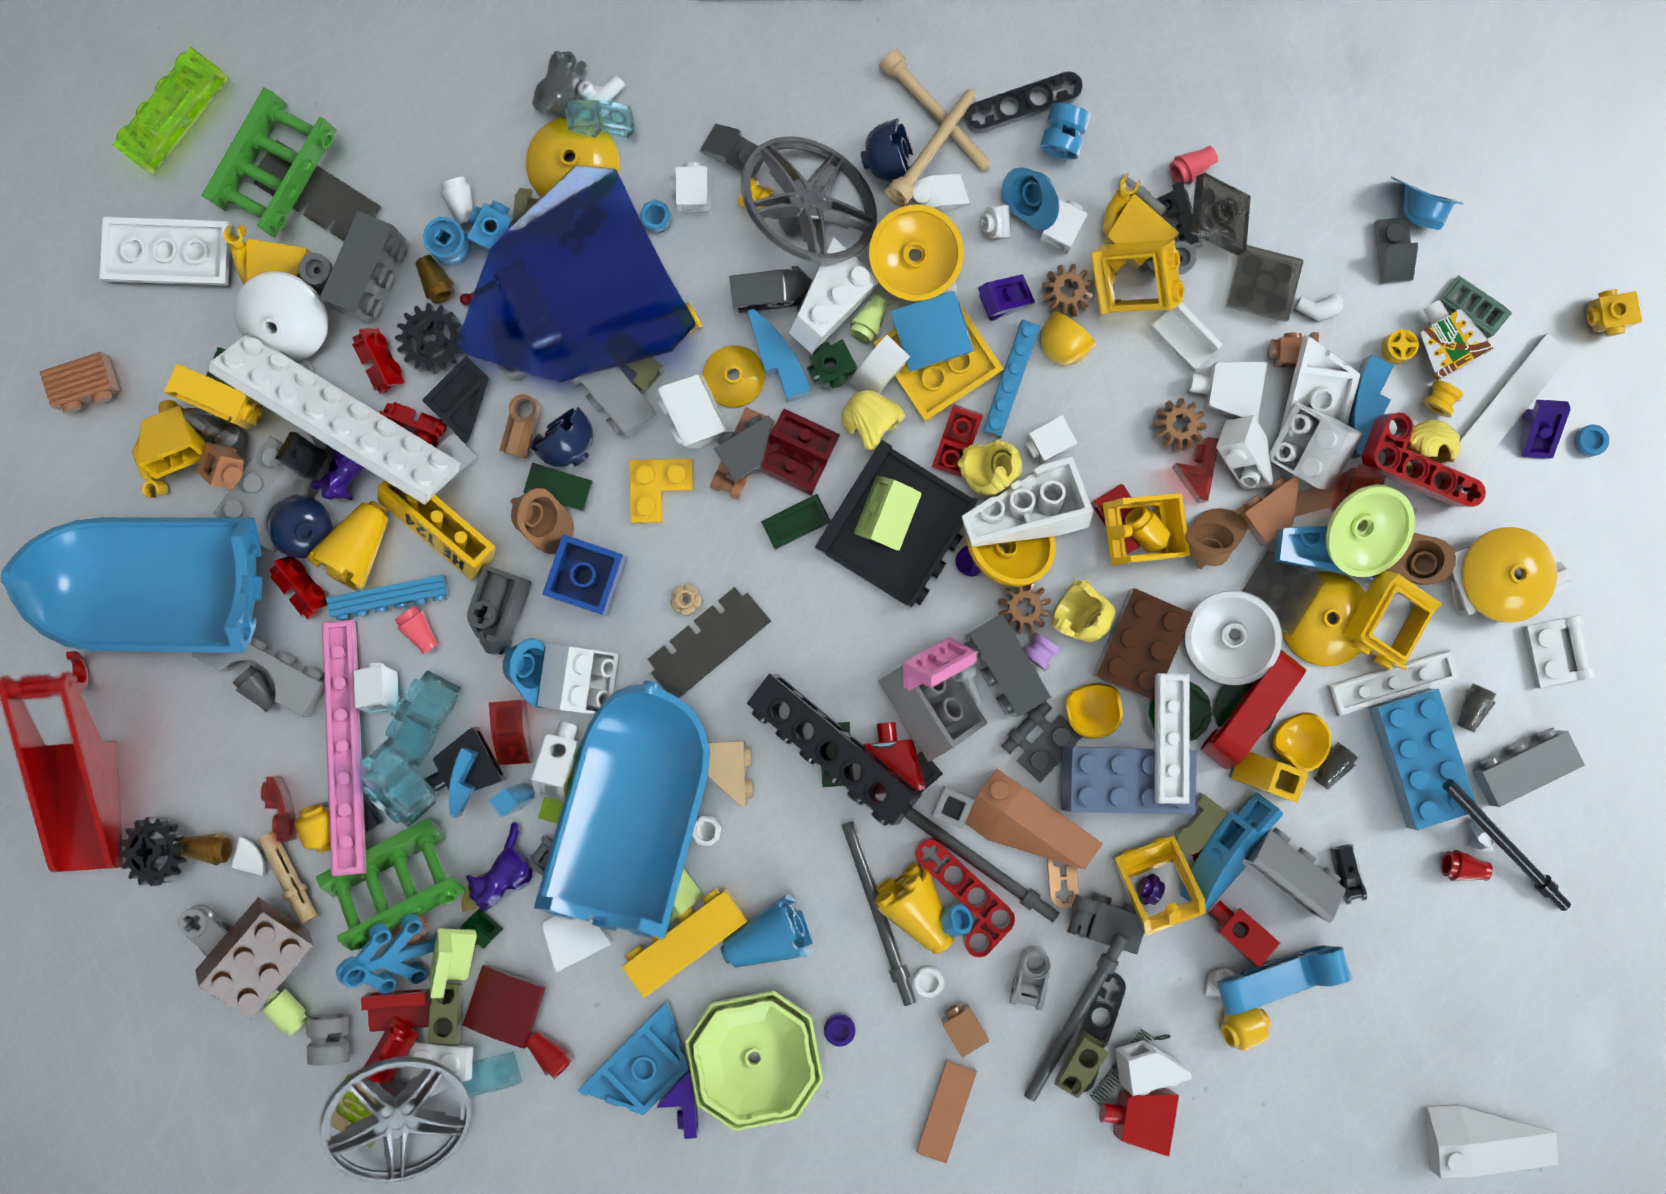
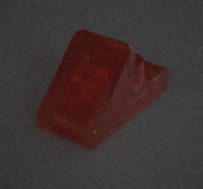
[1172,437,1219,504]

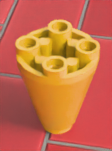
[874,862,954,954]

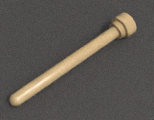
[879,48,990,170]
[885,89,976,206]

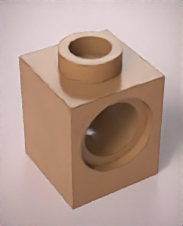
[941,1003,989,1058]

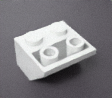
[657,374,730,450]
[1269,403,1363,490]
[537,643,619,714]

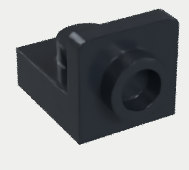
[275,431,335,481]

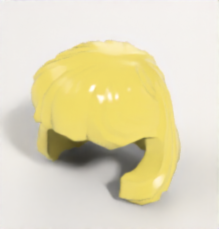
[841,390,905,450]
[1406,420,1461,474]
[958,440,1022,496]
[1051,579,1116,642]

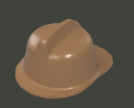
[510,488,574,554]
[1185,508,1247,570]
[1386,533,1456,585]

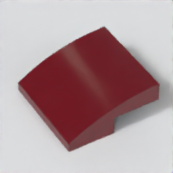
[758,408,840,496]
[462,965,546,1048]

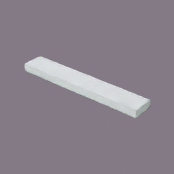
[1434,333,1572,491]

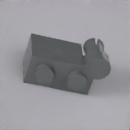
[1066,892,1144,955]

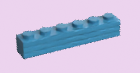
[982,319,1040,438]
[326,575,450,620]
[489,782,535,817]

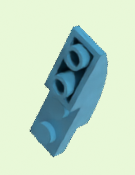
[1180,792,1283,912]

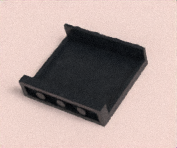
[815,440,979,608]

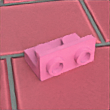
[903,637,977,691]

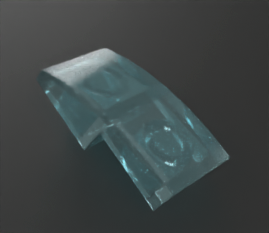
[565,100,635,139]
[463,1051,523,1098]

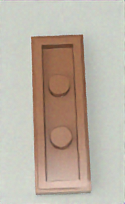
[916,1060,977,1163]

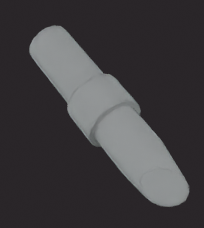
[1120,174,1167,216]

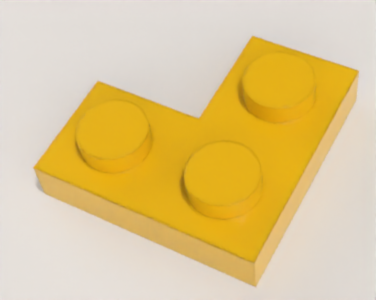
[629,459,694,524]

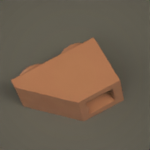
[1240,476,1299,545]

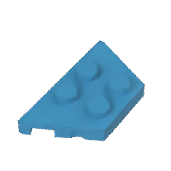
[578,1002,690,1115]

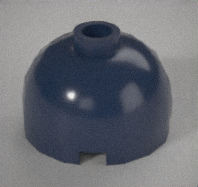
[861,118,913,184]
[529,407,594,467]
[266,494,333,559]

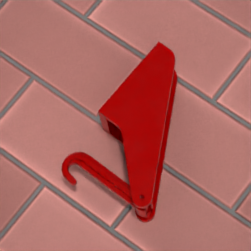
[0,651,123,873]

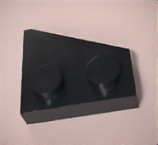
[422,356,489,443]

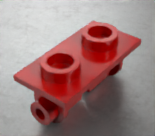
[352,328,406,394]
[379,402,447,448]
[269,556,327,620]
[364,1017,419,1085]

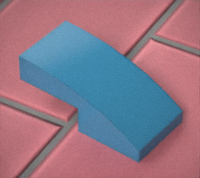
[449,747,478,818]

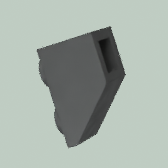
[714,415,772,484]

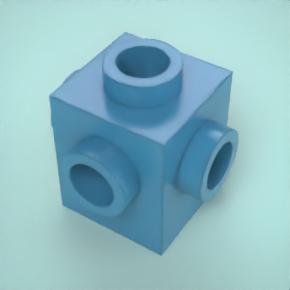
[467,200,516,253]

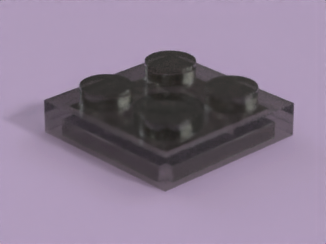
[1191,172,1251,256]
[1226,244,1304,322]
[1242,549,1325,636]

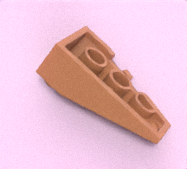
[965,768,1103,870]

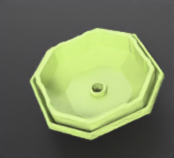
[685,990,824,1131]

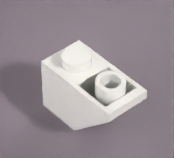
[1216,415,1273,490]
[1115,1040,1192,1096]

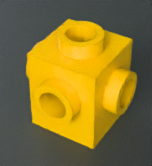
[1586,289,1642,337]

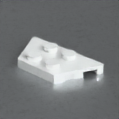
[1279,335,1360,434]

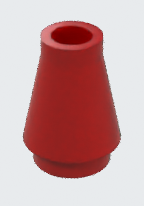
[1441,850,1493,881]
[526,1031,572,1079]

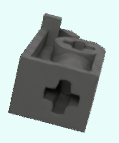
[729,266,812,314]
[467,565,531,655]

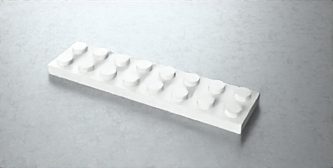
[208,334,461,504]

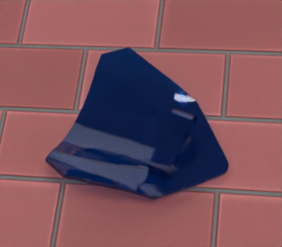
[459,165,696,383]

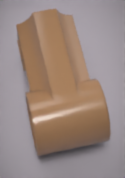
[499,394,542,459]

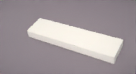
[1328,650,1460,716]
[1155,673,1189,804]

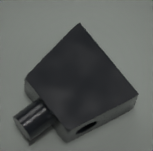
[424,727,507,795]

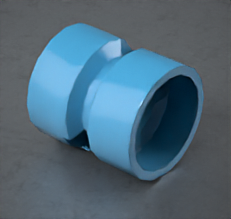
[1039,103,1090,160]
[423,217,471,266]

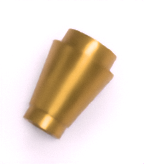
[415,255,455,304]
[180,834,231,865]

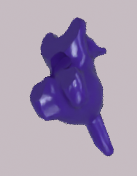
[311,444,366,500]
[466,822,532,912]

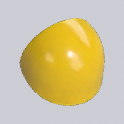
[1040,311,1096,365]
[1066,683,1123,739]
[1272,712,1332,771]

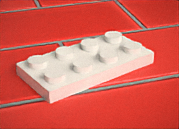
[99,217,232,286]

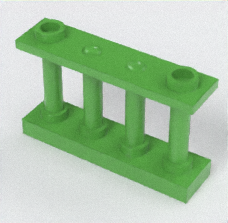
[201,87,337,238]
[316,817,466,951]

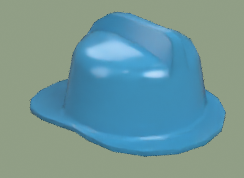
[1002,167,1060,230]
[1391,176,1464,230]
[502,638,546,708]

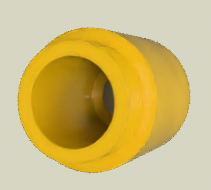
[1125,506,1170,552]

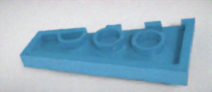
[1274,524,1376,580]

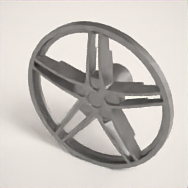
[740,136,877,263]
[320,1057,471,1183]

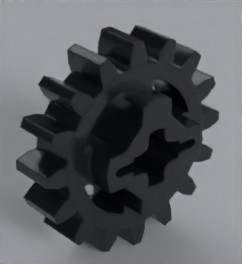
[395,303,466,373]
[119,816,188,886]

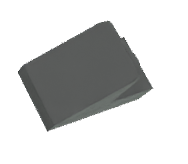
[700,123,765,179]
[1374,217,1418,284]

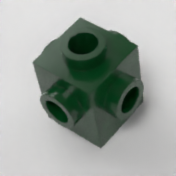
[807,339,857,390]

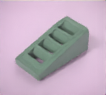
[1438,276,1512,339]

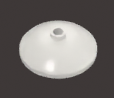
[234,271,329,362]
[1185,590,1282,685]

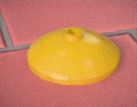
[526,116,620,210]
[869,205,964,301]
[1461,527,1557,623]
[966,533,1056,587]
[1279,572,1366,666]

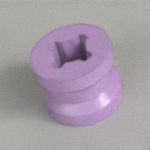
[1023,632,1060,671]

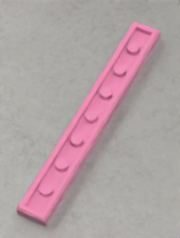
[322,620,367,876]

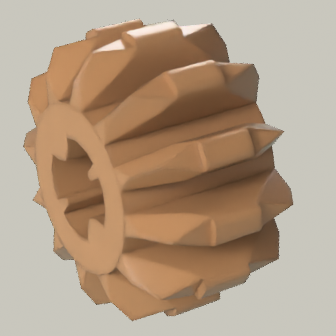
[1041,264,1095,317]
[1152,398,1207,452]
[998,583,1051,634]

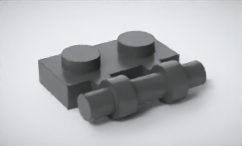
[1001,701,1083,783]

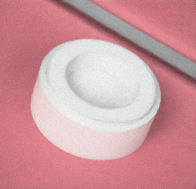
[913,965,945,999]

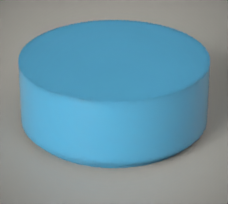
[1574,424,1609,457]

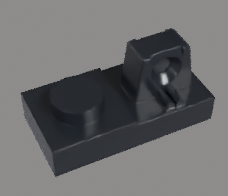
[1157,181,1203,249]

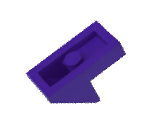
[978,274,1035,321]
[1521,399,1571,458]
[657,1069,699,1139]

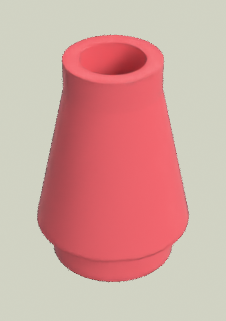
[1169,146,1218,185]
[395,605,438,654]

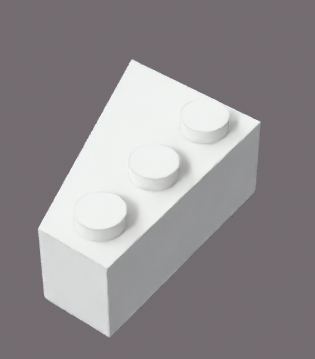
[788,237,878,354]

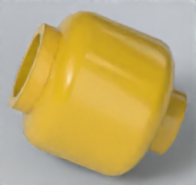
[295,803,331,853]
[1221,1008,1271,1051]

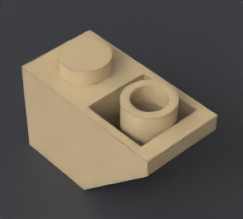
[708,741,753,806]

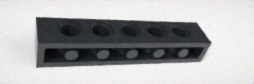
[746,673,922,826]

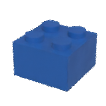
[542,534,627,616]

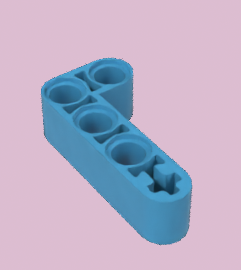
[1217,945,1352,1015]

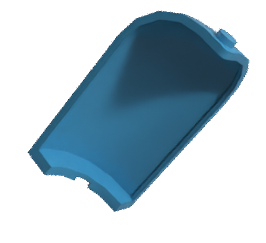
[1,517,263,653]
[533,681,710,939]

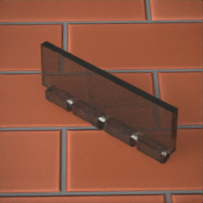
[254,140,382,241]
[647,587,771,698]

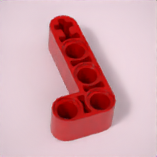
[1362,412,1486,507]
[1200,650,1306,770]
[915,837,1015,958]

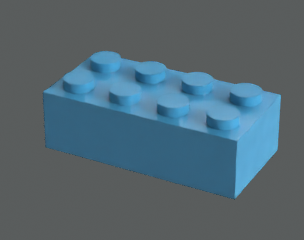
[1368,689,1476,830]

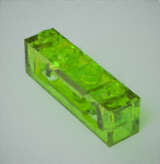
[113,46,229,175]

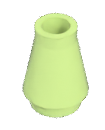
[849,295,889,344]

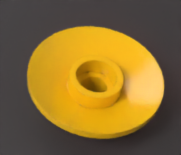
[703,345,765,408]

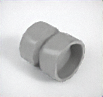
[306,1013,350,1066]

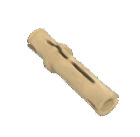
[257,831,318,925]

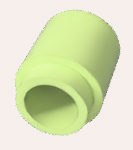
[261,989,307,1037]

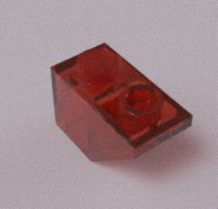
[1331,465,1386,512]
[489,700,531,765]

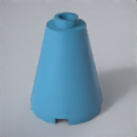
[721,895,813,967]

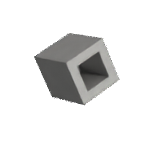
[931,785,975,829]

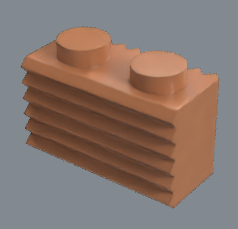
[40,352,120,413]

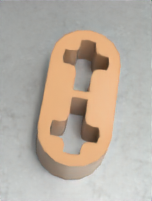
[1047,858,1079,909]

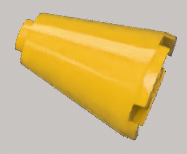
[307,500,389,591]

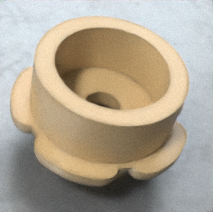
[670,584,701,615]

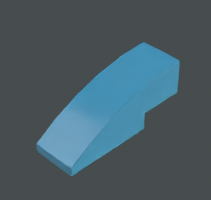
[748,309,811,402]
[1347,354,1394,459]

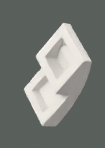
[849,335,910,394]

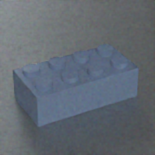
[1061,746,1197,815]

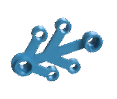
[336,913,447,994]

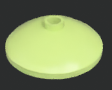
[1326,485,1415,577]

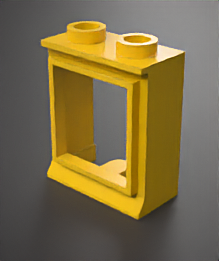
[1091,240,1184,314]
[164,363,264,431]
[1103,493,1191,566]
[1343,570,1442,670]
[1114,835,1206,936]

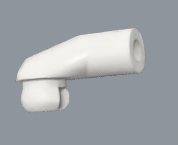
[578,74,626,105]
[1294,294,1343,321]

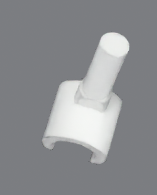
[952,664,983,703]

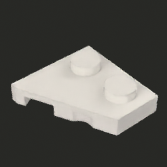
[409,1040,473,1099]

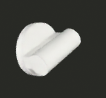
[980,205,1011,239]
[1468,818,1498,853]
[1204,968,1235,997]

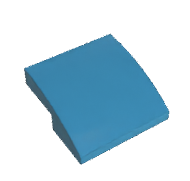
[891,291,974,372]

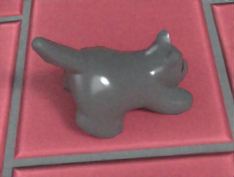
[532,51,588,119]

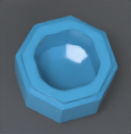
[639,199,672,233]
[940,904,973,938]

